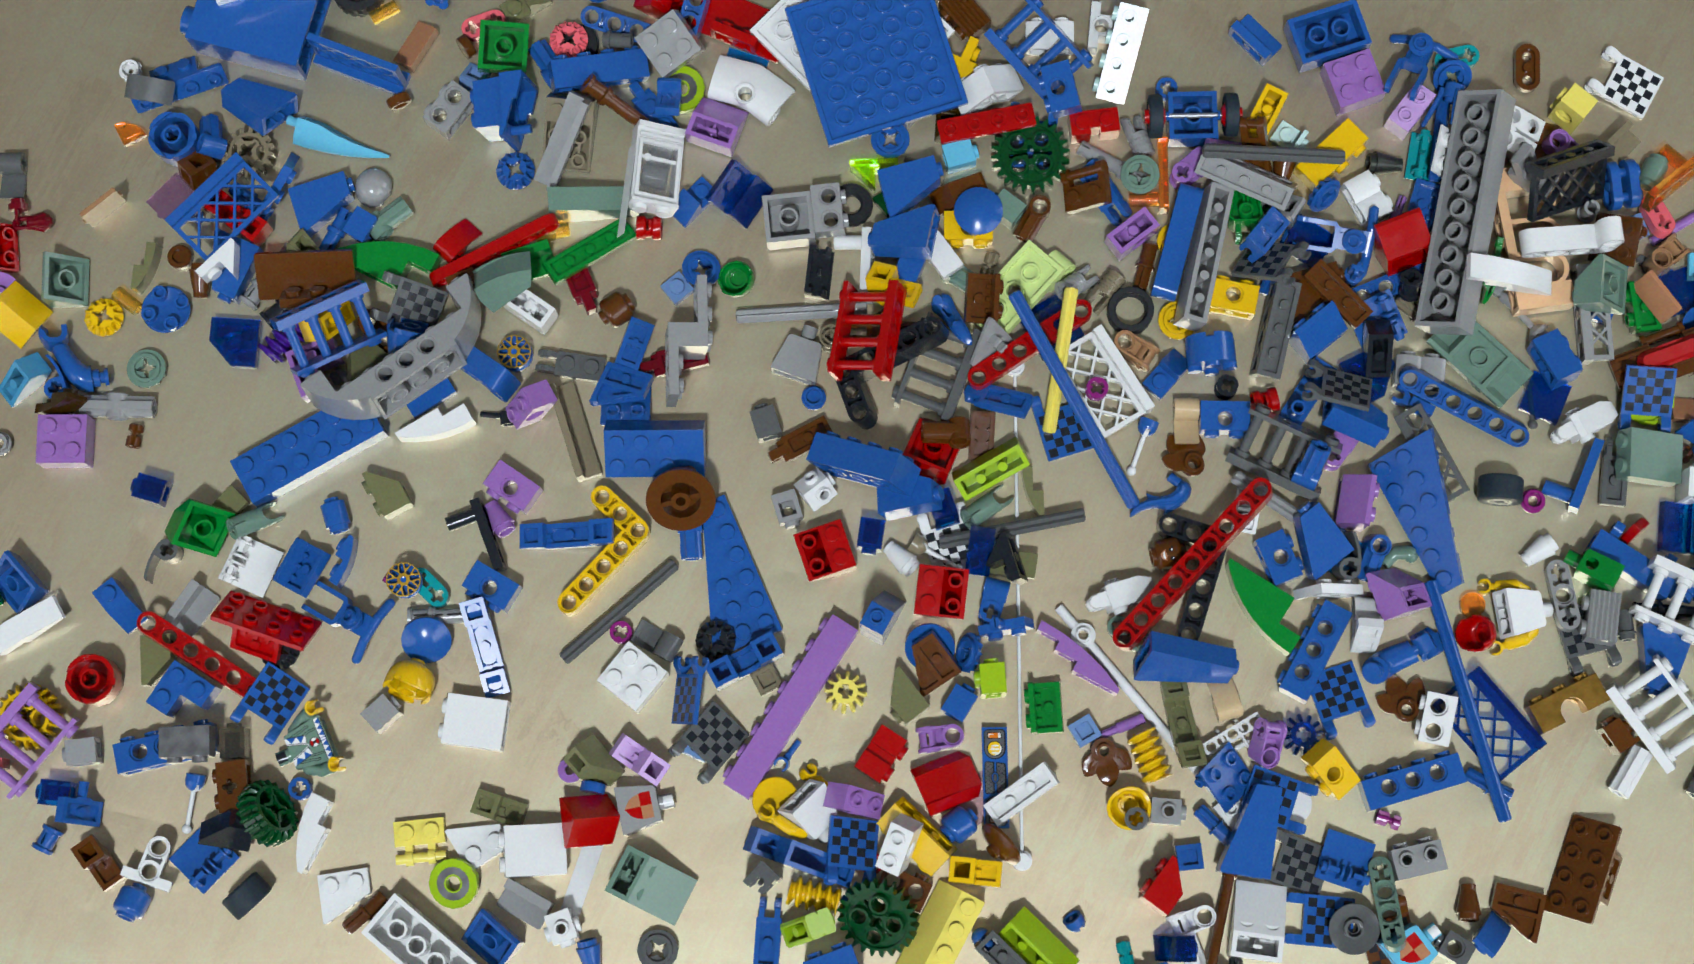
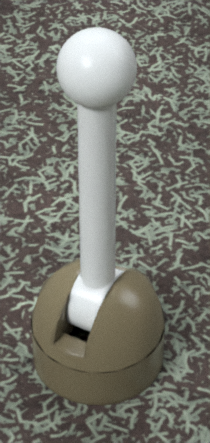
[907,533,964,569]

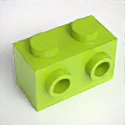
[973,658,1007,699]

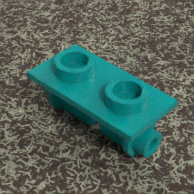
[1404,129,1433,181]

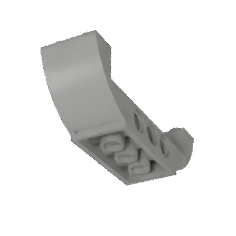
[300,273,481,420]

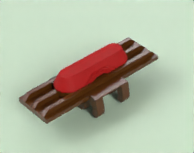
[1608,321,1694,391]

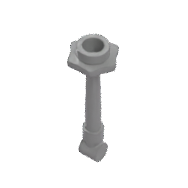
[1493,286,1548,342]

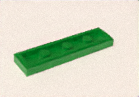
[542,218,636,285]

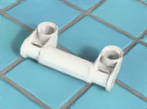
[1165,905,1216,964]

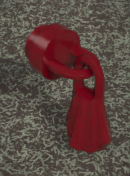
[8,198,53,232]

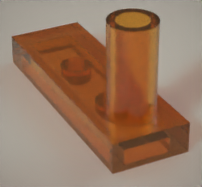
[1129,137,1169,214]
[1641,144,1694,213]

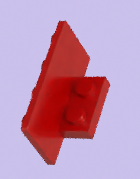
[690,0,779,64]
[210,591,322,663]

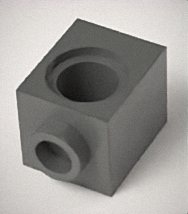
[749,403,783,444]
[1433,930,1476,964]

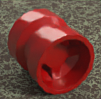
[636,216,663,240]
[1250,387,1280,412]

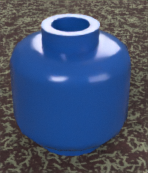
[940,806,978,843]
[113,883,151,922]

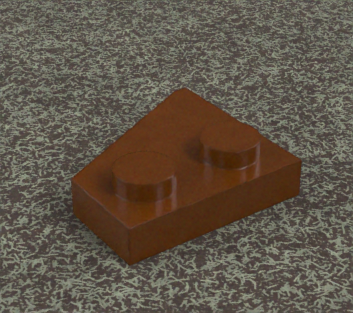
[912,630,962,697]
[1490,883,1547,944]

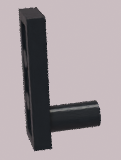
[445,497,507,572]

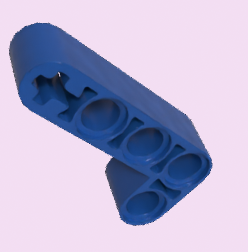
[461,346,522,403]

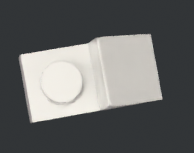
[195,238,240,284]

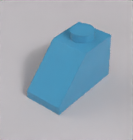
[0,352,52,407]

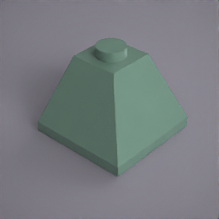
[1572,254,1628,315]

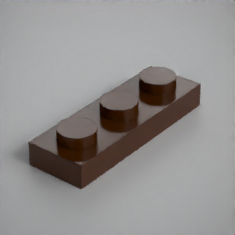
[1303,259,1374,330]

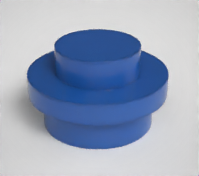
[801,386,826,410]

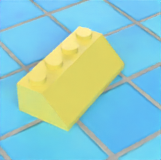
[896,880,985,964]

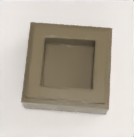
[750,663,782,697]

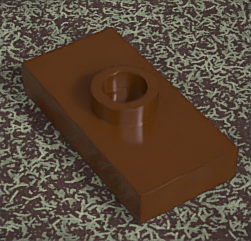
[968,410,996,460]

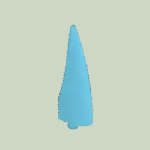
[286,115,390,158]

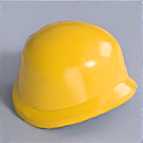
[1107,786,1151,830]

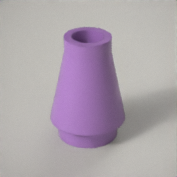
[484,500,515,538]

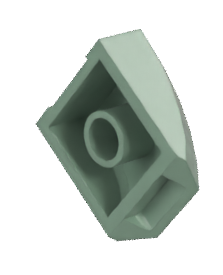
[472,251,531,313]

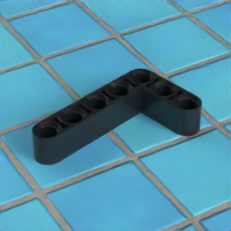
[836,316,949,430]
[1156,513,1227,641]

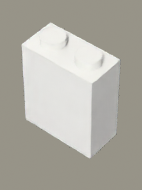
[438,693,511,752]
[498,823,567,878]

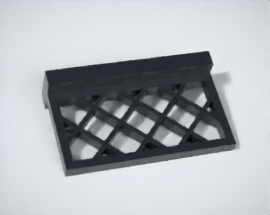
[1525,139,1615,222]

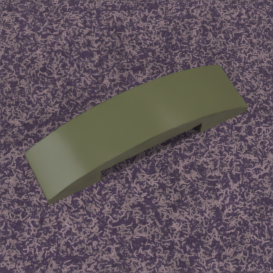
[1160,681,1207,768]

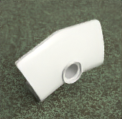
[708,55,795,126]

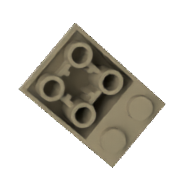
[543,92,598,173]

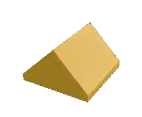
[0,280,54,349]

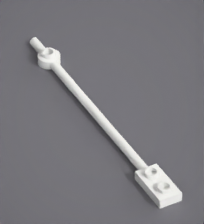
[1055,604,1241,831]

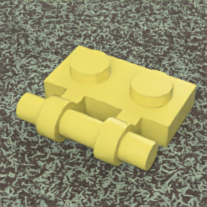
[393,817,447,867]

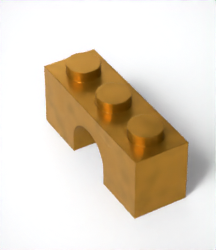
[1524,672,1611,735]

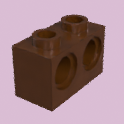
[878,870,933,913]

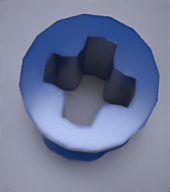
[31,823,64,856]

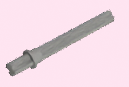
[736,302,867,323]

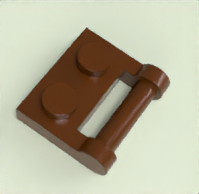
[1059,159,1112,214]

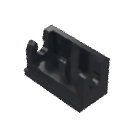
[804,244,834,300]

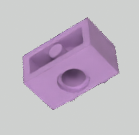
[1383,82,1436,140]

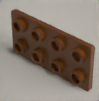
[254,249,356,308]
[1544,814,1623,925]

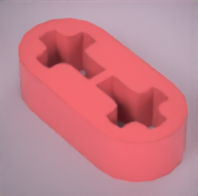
[461,9,507,42]
[1638,194,1676,239]

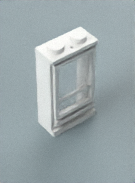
[628,119,686,218]

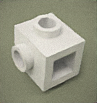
[793,467,838,512]
[543,908,582,949]

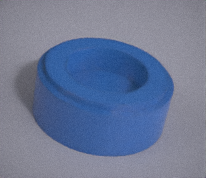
[580,780,606,795]

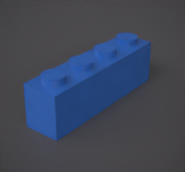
[547,46,650,94]

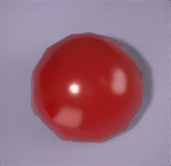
[1455,614,1497,652]

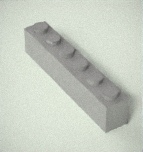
[1173,182,1234,332]

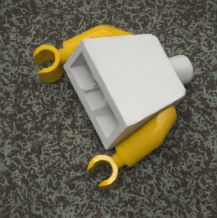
[1478,579,1554,656]
[758,763,838,843]

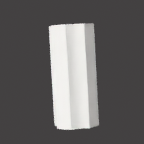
[1607,744,1653,799]

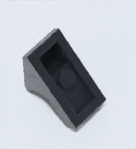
[986,532,1028,585]

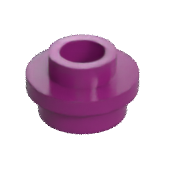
[1520,489,1545,514]

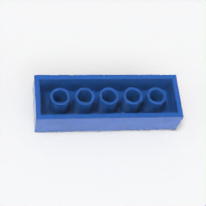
[230,411,389,507]

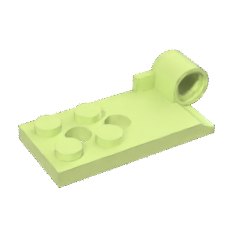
[963,240,1076,335]

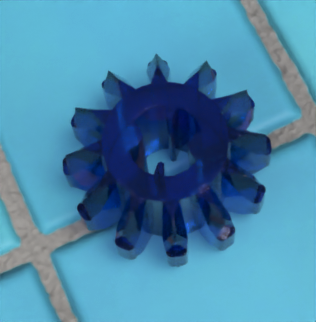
[1284,714,1324,756]

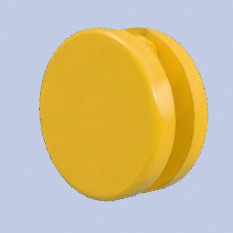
[752,777,797,824]

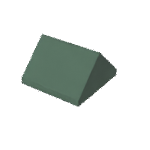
[41,251,90,308]

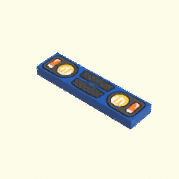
[981,727,1009,829]

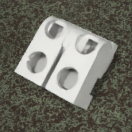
[1506,106,1546,164]

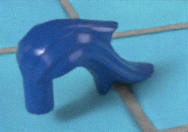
[931,293,973,345]
[1130,473,1192,517]

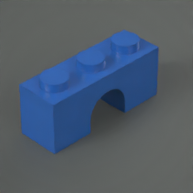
[707,631,784,691]

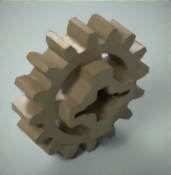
[223,127,276,181]

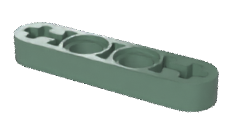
[1368,856,1406,953]

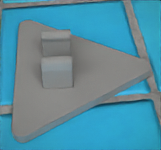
[970,317,1014,366]

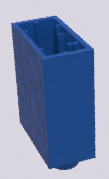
[180,0,331,81]

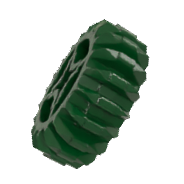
[235,779,299,847]

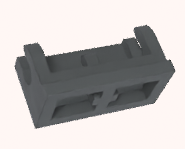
[743,861,783,894]

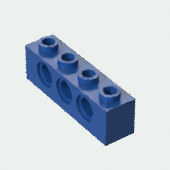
[1277,599,1353,705]
[112,719,222,776]
[1357,750,1467,812]

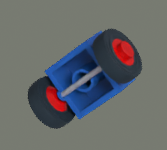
[1143,91,1243,147]

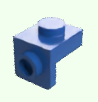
[655,78,682,116]

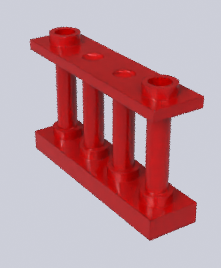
[827,280,907,381]

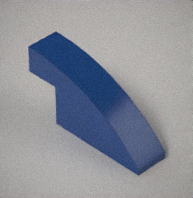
[743,826,855,888]

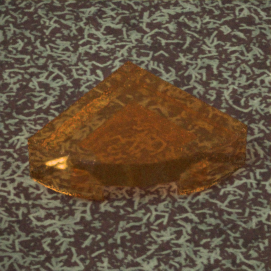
[114,122,148,148]

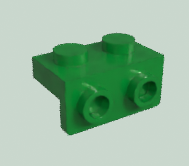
[1624,281,1662,334]
[1024,681,1064,734]

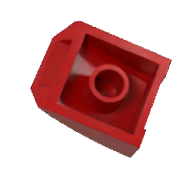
[903,417,960,485]
[910,751,982,818]

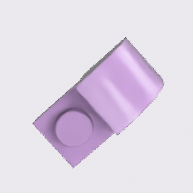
[608,733,671,786]

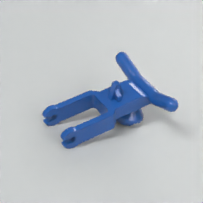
[1384,33,1459,101]
[1292,205,1379,277]
[301,580,395,664]

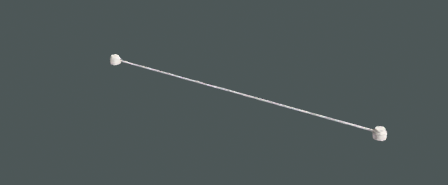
[1005,363,1032,871]

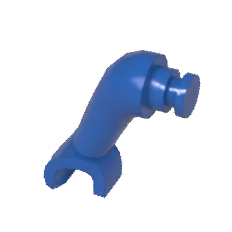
[38,324,110,392]
[1362,627,1444,684]

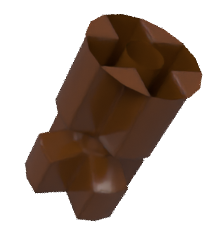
[125,423,144,449]

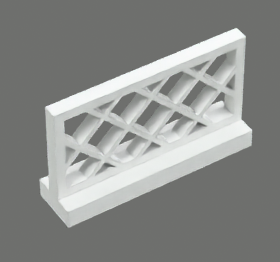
[1066,324,1155,439]

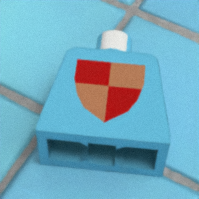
[1376,922,1442,964]

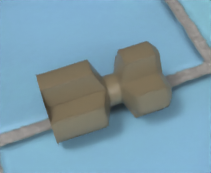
[980,251,1000,275]

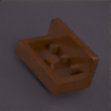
[964,273,1004,324]

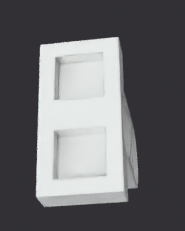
[1087,1,1115,56]
[1350,596,1384,654]
[120,836,173,893]

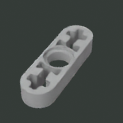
[1544,560,1581,632]

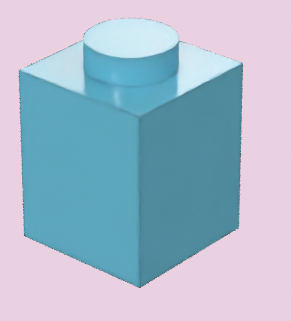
[941,139,979,175]

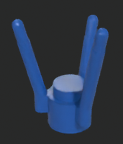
[1421,82,1466,127]

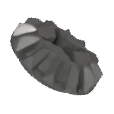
[637,930,678,964]

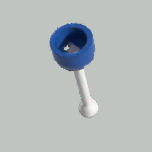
[1126,417,1159,476]
[182,773,206,834]

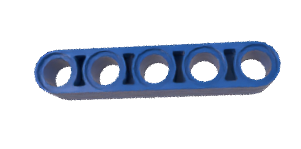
[1150,183,1204,302]

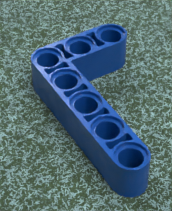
[580,0,710,43]

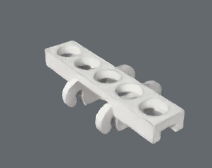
[1203,712,1260,757]

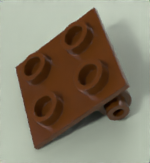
[1588,212,1648,267]

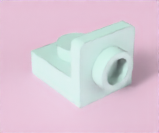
[1269,120,1309,148]

